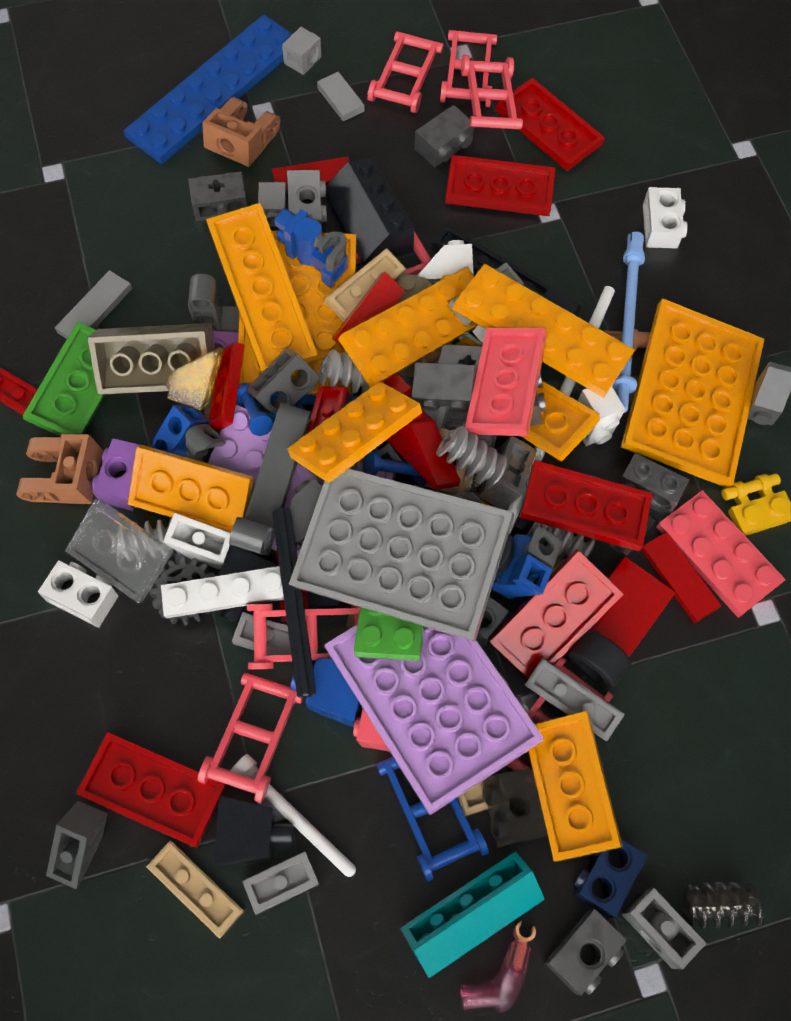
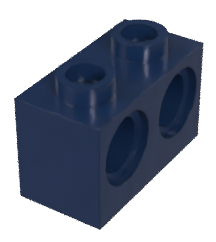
[573,839,648,918]

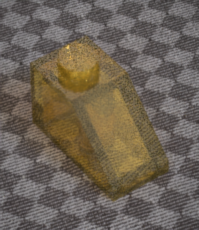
[166,347,225,410]

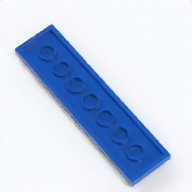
[123,14,292,164]

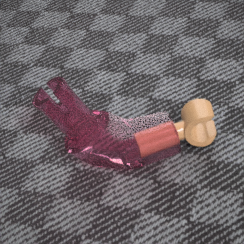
[461,921,536,1013]

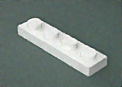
[161,566,284,618]

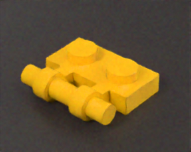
[721,473,791,536]

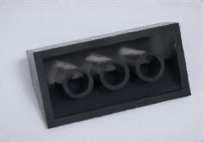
[326,155,415,266]

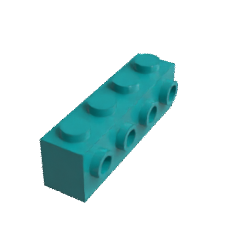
[400,851,545,978]

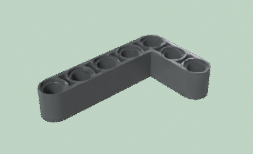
[188,274,239,332]
[229,403,311,556]

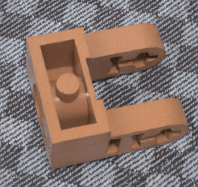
[202,97,281,167]
[16,434,104,504]

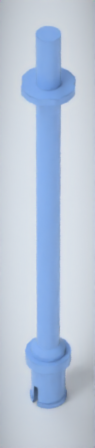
[612,232,645,413]

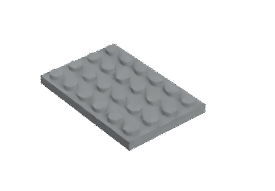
[289,469,515,642]

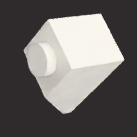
[418,240,474,284]
[163,513,231,570]

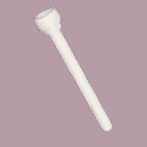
[230,754,356,877]

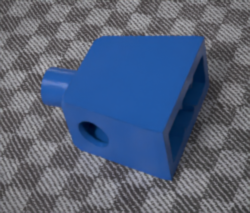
[291,659,360,727]

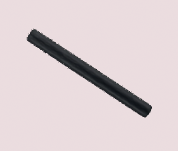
[272,508,316,698]

